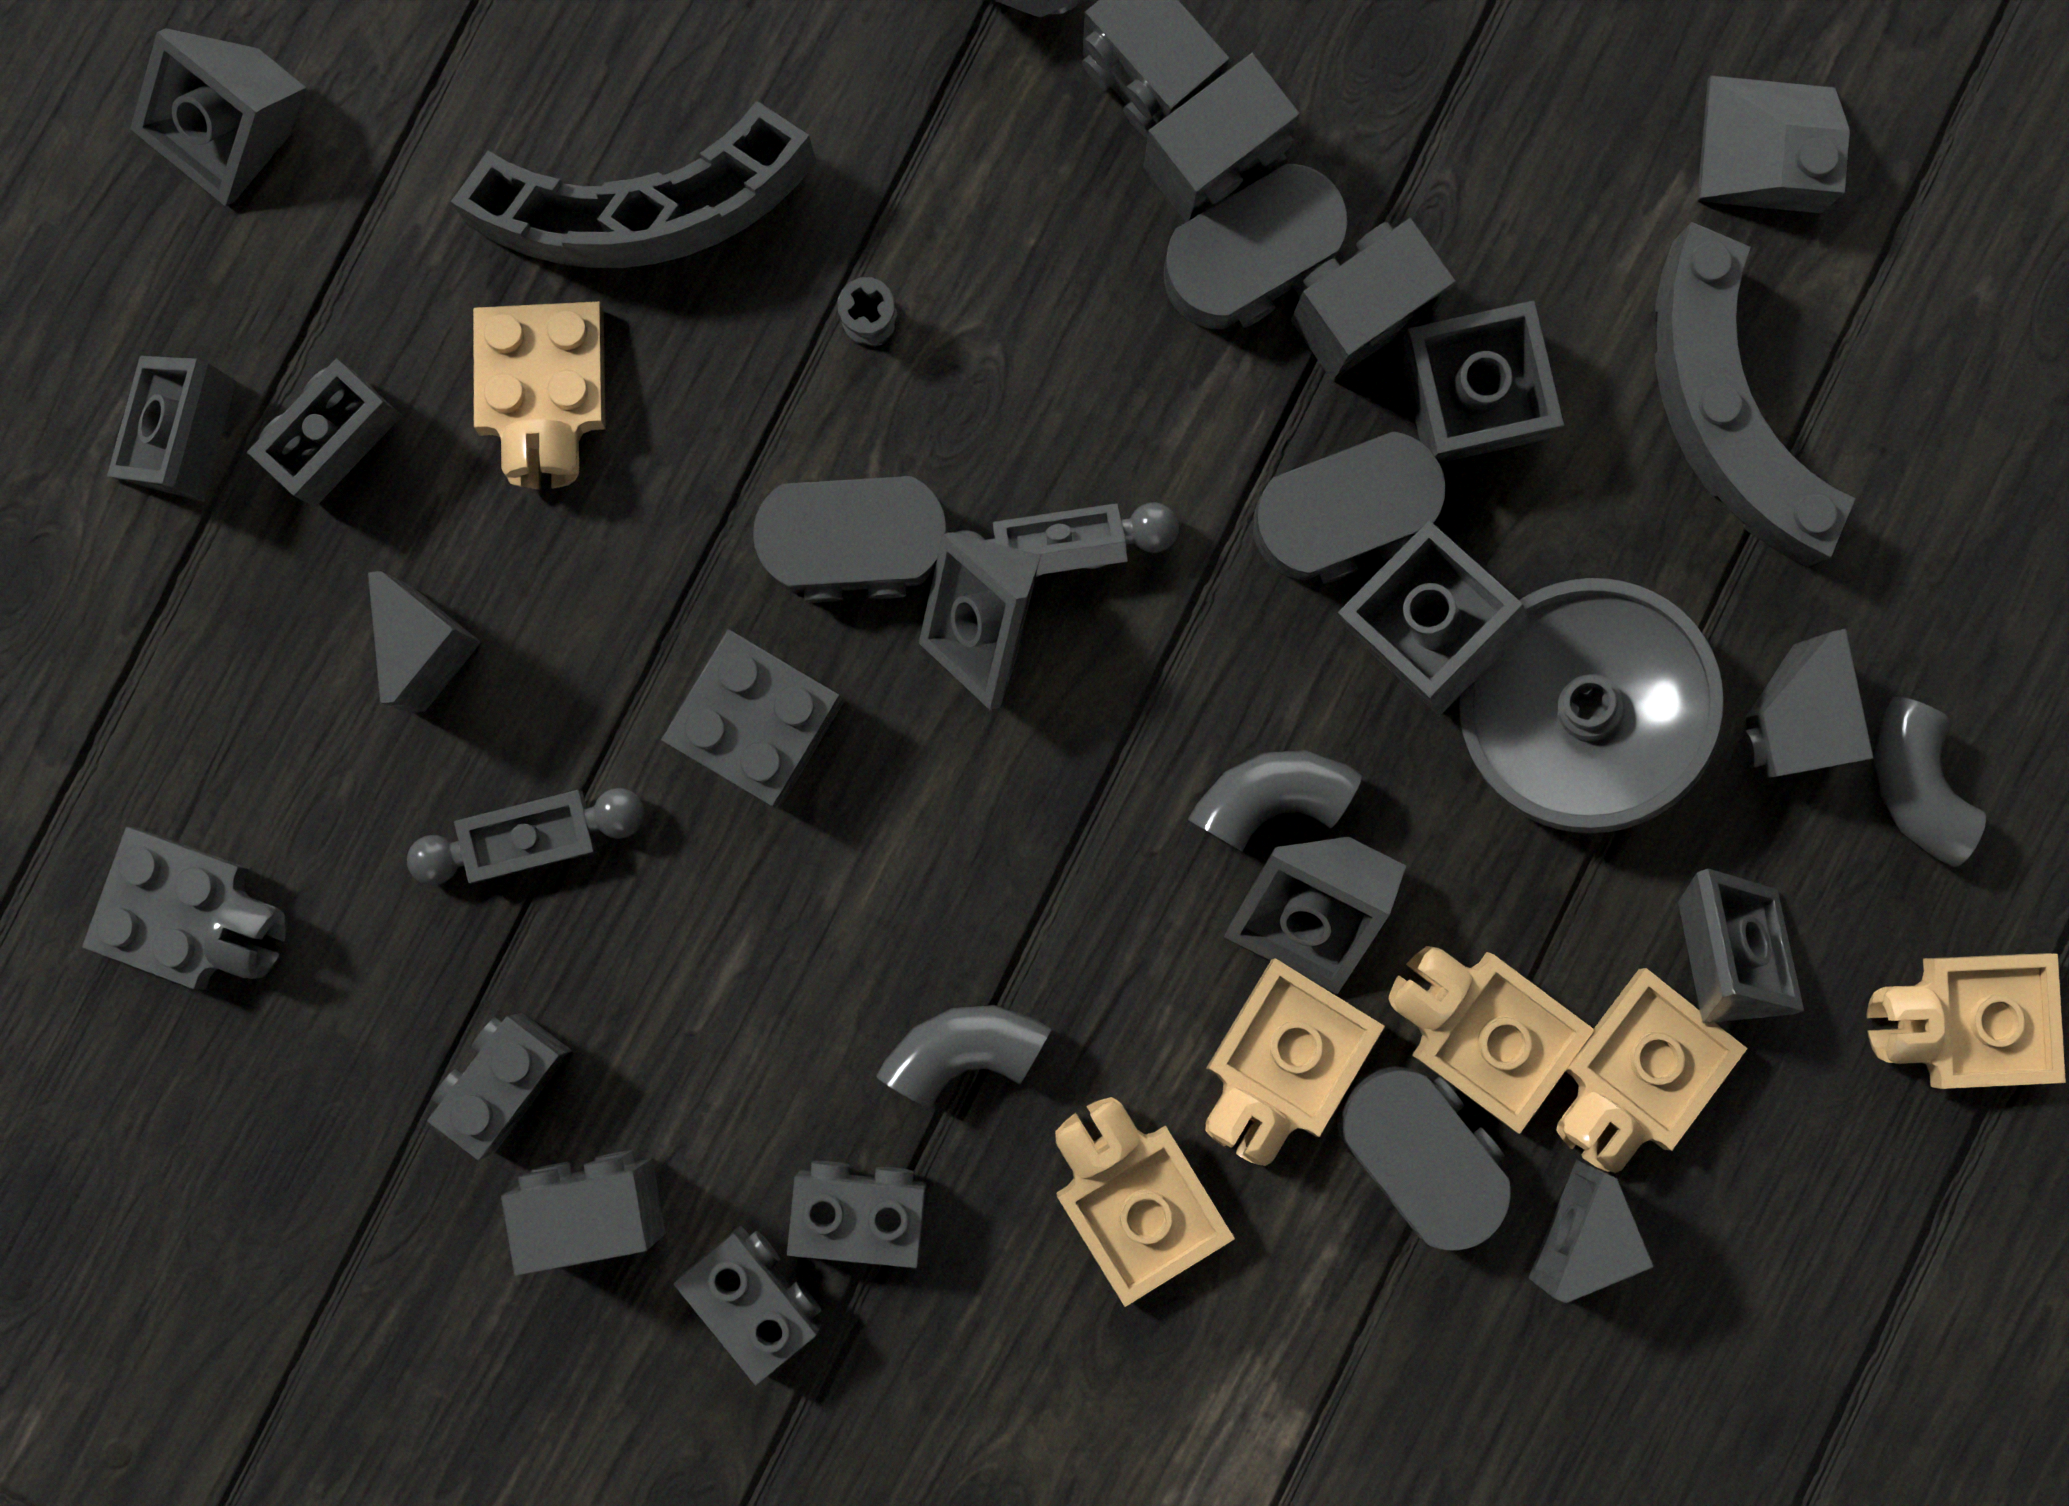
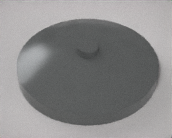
[1459,578,1724,833]

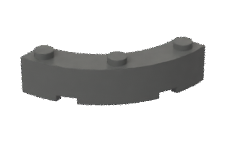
[451,101,817,268]
[1655,222,1856,567]

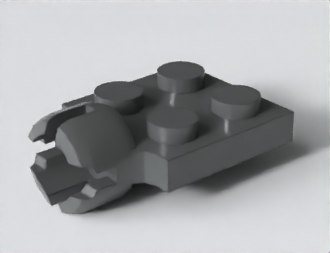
[82,826,288,990]

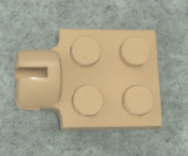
[473,301,605,489]
[1388,946,1594,1134]
[1867,953,2066,1089]
[1205,958,1385,1166]
[1556,968,1747,1173]
[1055,1097,1235,1307]

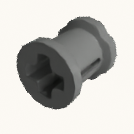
[838,277,898,347]

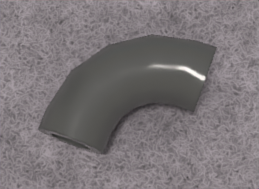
[1873,697,1986,867]
[1188,750,1363,852]
[876,1005,1051,1108]

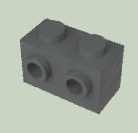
[247,358,402,507]
[427,1013,572,1161]
[787,1161,927,1268]
[673,1225,822,1386]

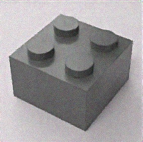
[1082,0,1230,137]
[1143,53,1300,222]
[1290,218,1456,381]
[1398,300,1564,463]
[1338,521,1530,716]
[661,629,845,809]
[501,1150,666,1276]

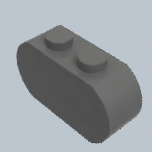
[1163,164,1347,330]
[1253,432,1445,584]
[753,476,948,603]
[1337,1067,1510,1250]

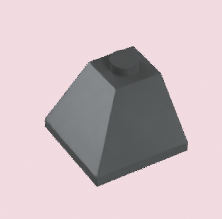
[130,28,306,206]
[1697,76,1850,213]
[1742,629,1873,779]
[1224,837,1406,995]

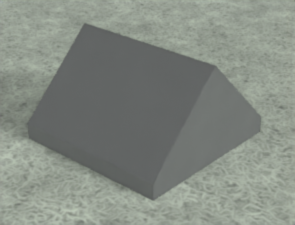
[107,356,237,501]
[919,532,1041,710]
[368,571,482,713]
[1678,869,1804,1024]
[1528,1160,1653,1303]

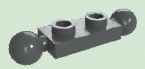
[955,502,1179,577]
[407,788,645,886]

